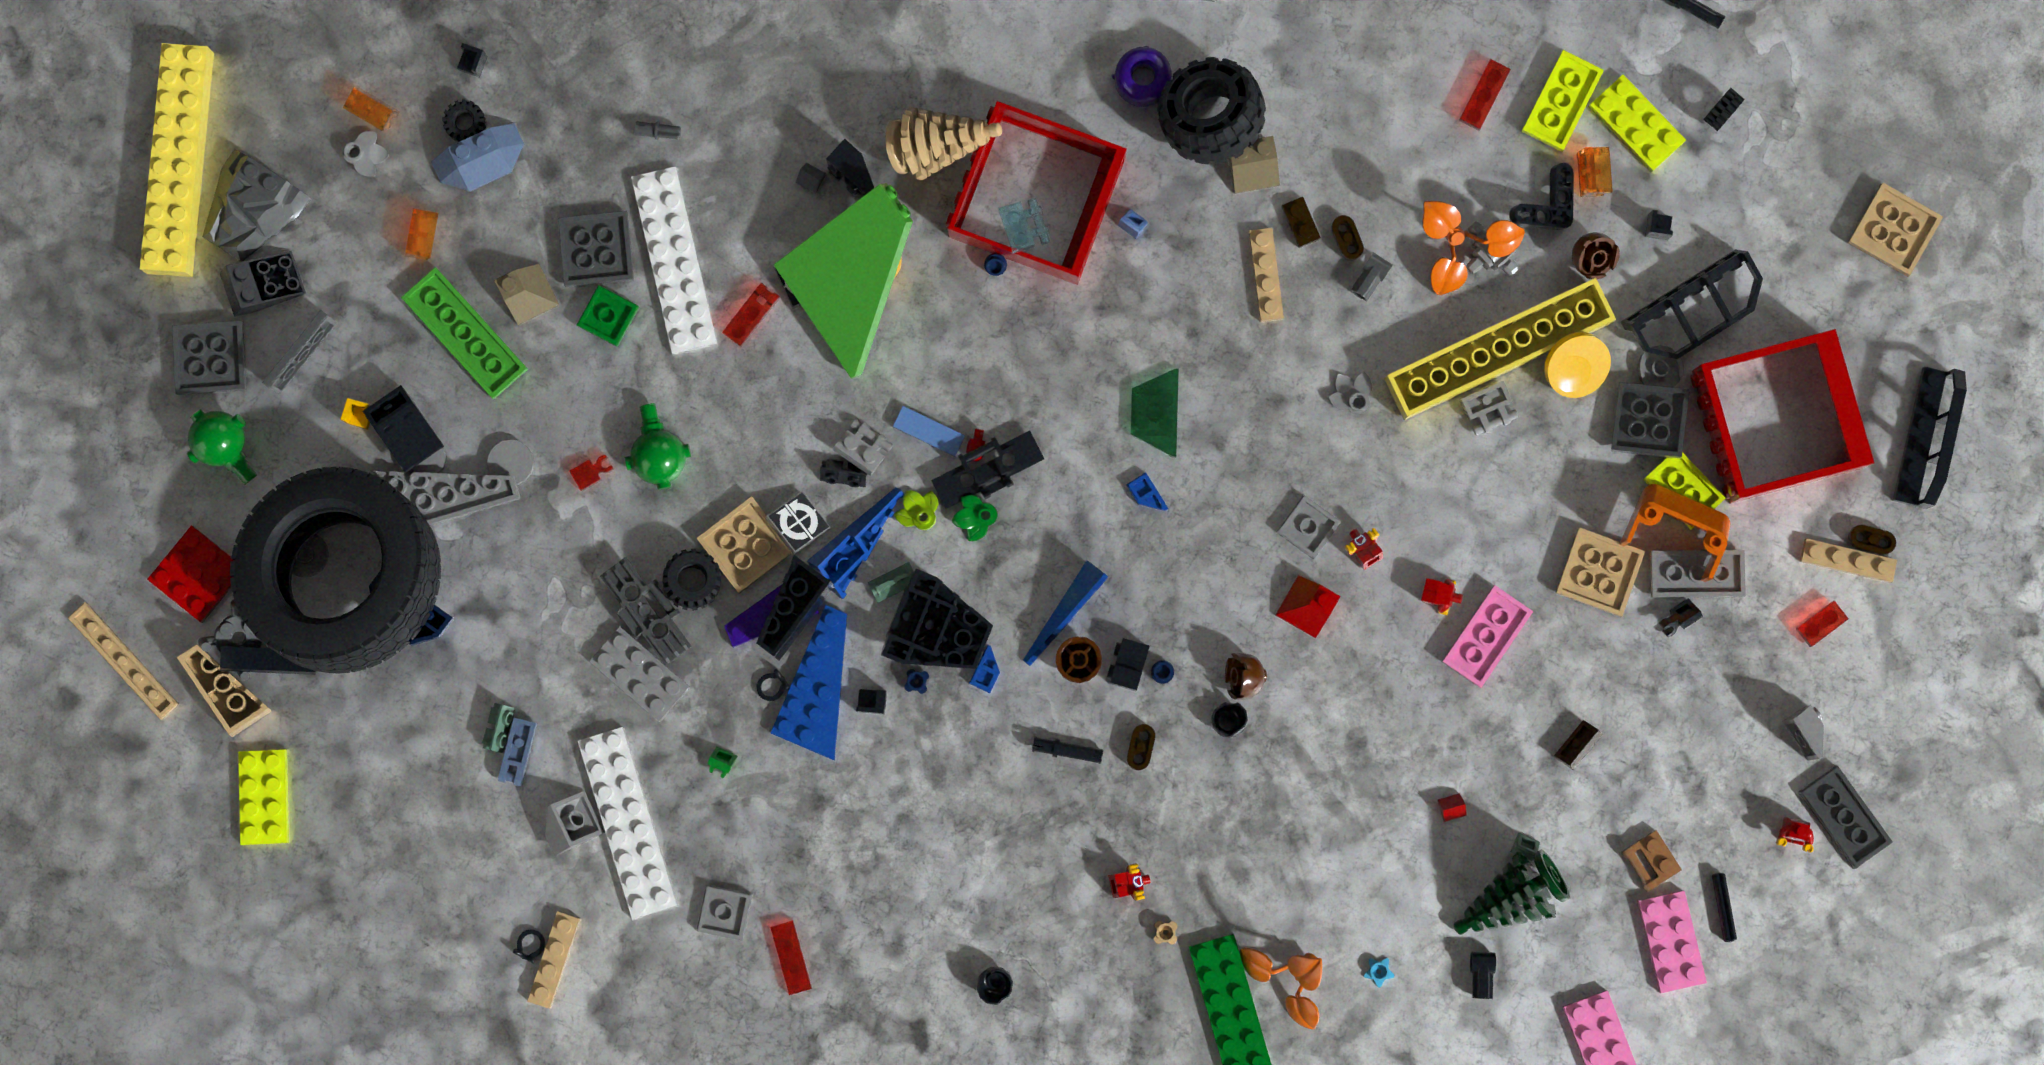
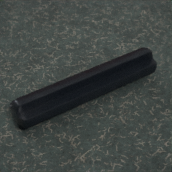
[1712,873,1737,942]

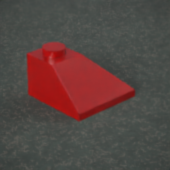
[1275,575,1341,638]

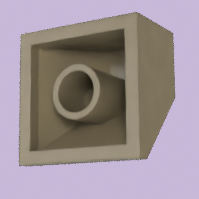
[494,264,559,325]

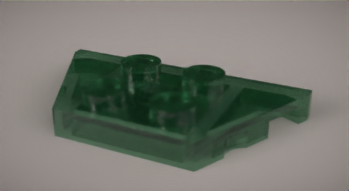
[1130,369,1179,458]

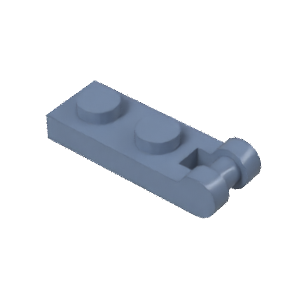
[498,718,537,787]

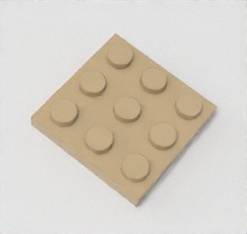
[1848,183,1943,277]
[697,496,792,594]
[1555,527,1645,617]

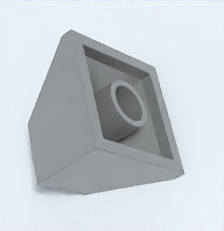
[1782,705,1824,760]
[545,791,604,856]

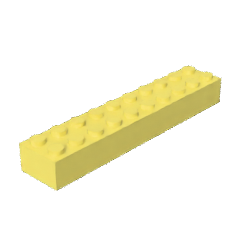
[140,43,214,277]
[1384,278,1616,420]

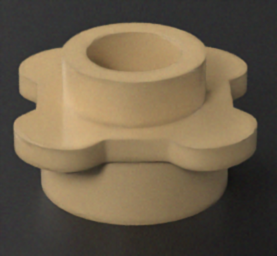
[1154,921,1178,945]

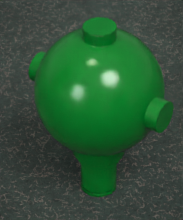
[625,403,691,490]
[187,409,257,485]

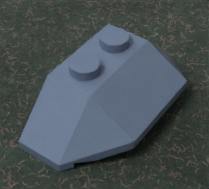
[431,123,524,192]

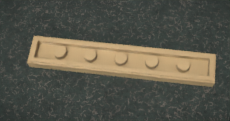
[68,602,179,720]

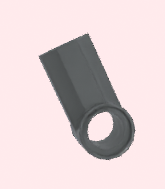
[1351,252,1393,301]

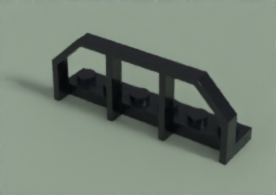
[1621,249,1763,359]
[1892,367,1967,509]

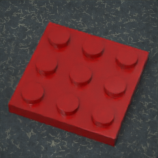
[147,525,233,623]

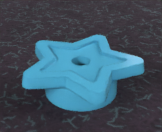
[1364,958,1395,988]

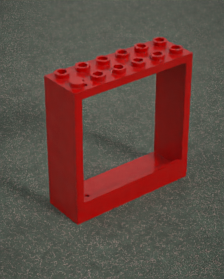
[946,101,1127,285]
[1690,329,1874,503]

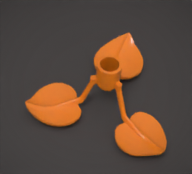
[1422,201,1525,295]
[1240,948,1322,1029]

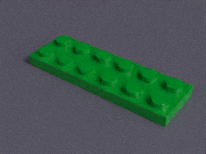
[1188,934,1272,1065]

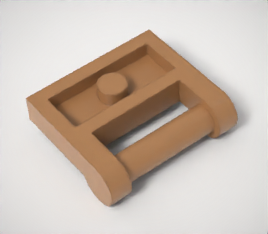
[1621,830,1682,892]

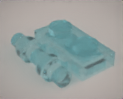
[998,198,1050,254]

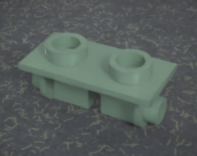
[868,562,914,603]
[482,703,515,753]

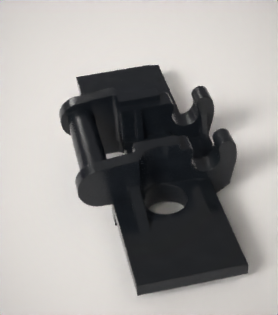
[931,430,1044,509]

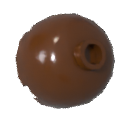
[1572,232,1620,279]
[1055,636,1102,683]
[1225,653,1267,700]

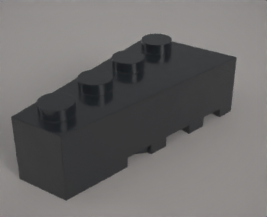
[756,555,835,661]

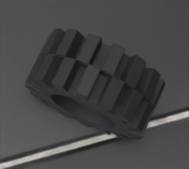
[1703,88,1745,131]
[442,99,487,142]

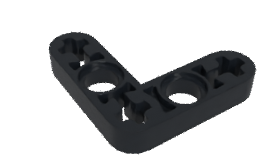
[1509,163,1574,230]

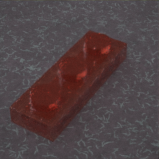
[1459,59,1511,131]
[770,921,812,995]

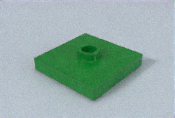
[577,285,640,347]

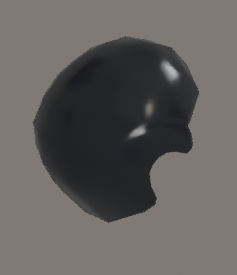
[1211,702,1248,738]
[977,967,1013,1005]

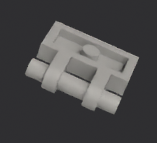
[1460,381,1518,435]
[833,419,893,476]

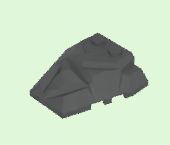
[202,149,312,262]

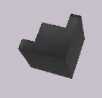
[457,43,488,78]
[1645,210,1673,240]
[856,689,887,715]

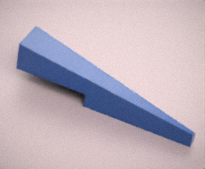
[807,487,904,599]
[1023,560,1108,666]

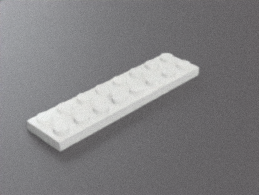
[631,166,718,354]
[578,727,678,920]

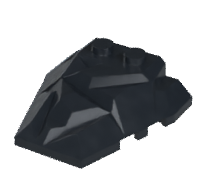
[881,569,993,669]

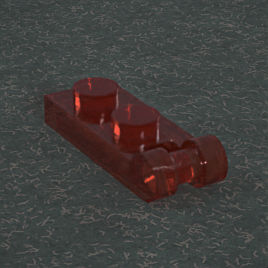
[722,283,780,347]

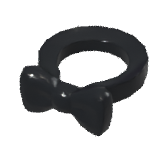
[757,669,790,701]
[513,929,546,964]

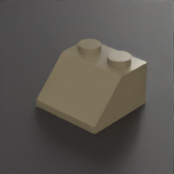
[1228,136,1280,194]

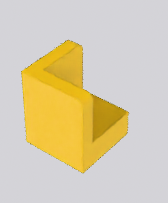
[341,398,371,430]

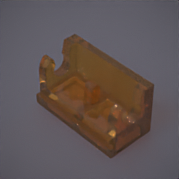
[343,88,400,131]
[1577,147,1613,197]
[405,208,438,260]

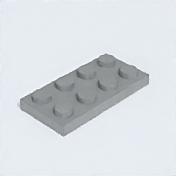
[1650,550,1746,598]
[589,626,690,722]

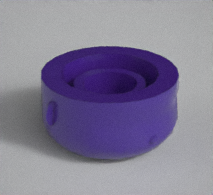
[1112,46,1172,107]

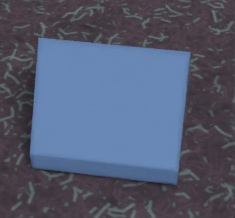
[1118,209,1148,239]

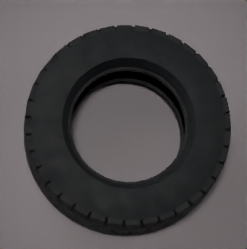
[230,467,441,674]

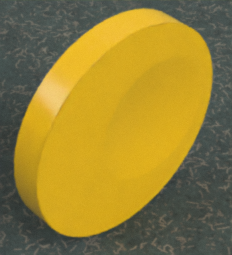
[1544,332,1611,398]

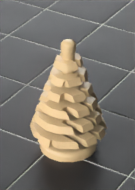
[885,107,1002,180]

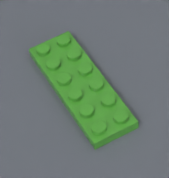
[401,267,528,400]

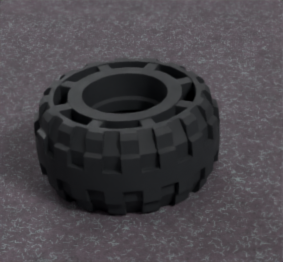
[1157,57,1266,165]

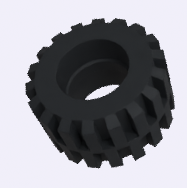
[662,549,721,611]

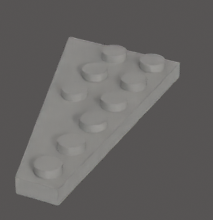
[369,471,521,525]

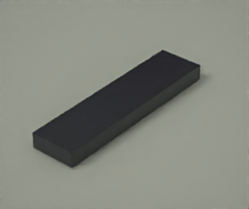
[220,646,316,675]

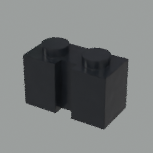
[1106,638,1150,692]

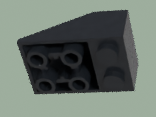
[826,139,874,198]
[220,251,306,317]
[363,385,444,473]

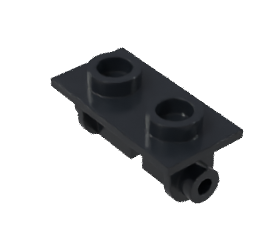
[820,459,867,487]

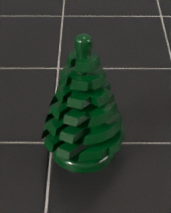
[1454,849,1570,935]

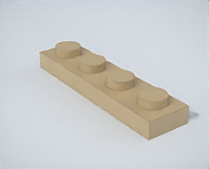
[1249,228,1284,322]
[1800,539,1897,583]
[527,911,581,1009]

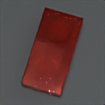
[1796,600,1848,647]

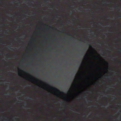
[795,163,827,194]

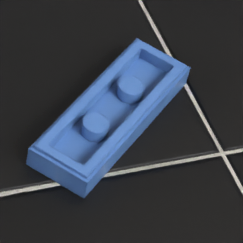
[893,406,965,457]

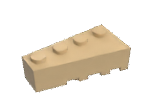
[177,645,272,737]

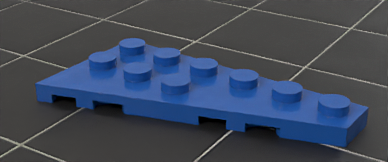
[771,605,847,761]

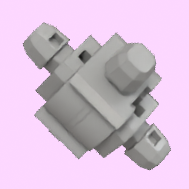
[1466,222,1519,276]

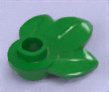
[952,495,998,541]

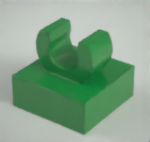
[707,747,738,778]

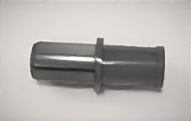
[634,121,681,140]

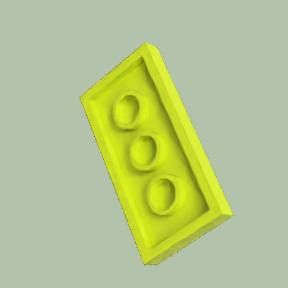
[1521,50,1604,152]
[1588,74,1686,172]
[238,749,289,845]

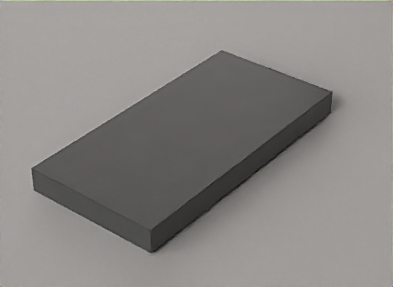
[262,310,337,394]
[1798,765,1893,869]

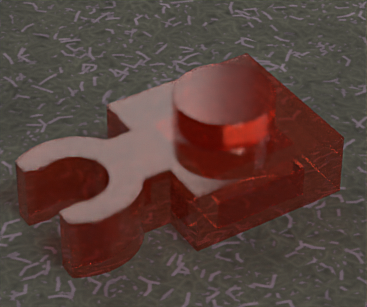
[570,455,614,491]

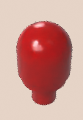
[966,429,986,461]

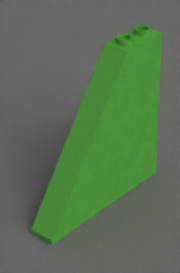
[774,183,913,379]

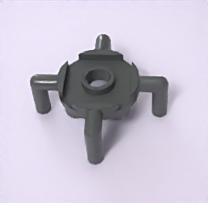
[198,599,262,681]

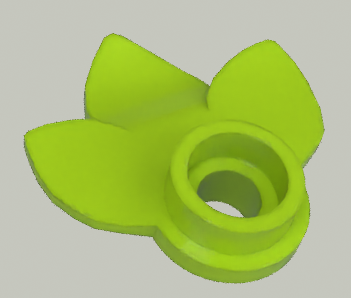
[894,490,939,530]

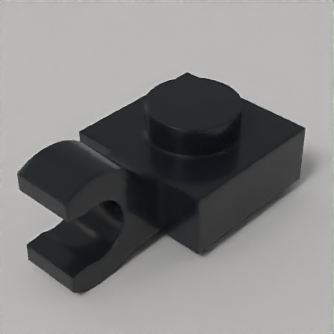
[1659,598,1703,637]

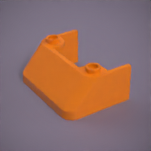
[1619,484,1730,582]

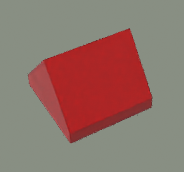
[1438,793,1467,822]

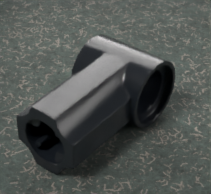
[1470,952,1496,999]

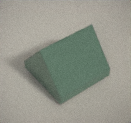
[1510,833,1540,861]

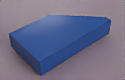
[1126,473,1169,511]
[969,645,1000,693]

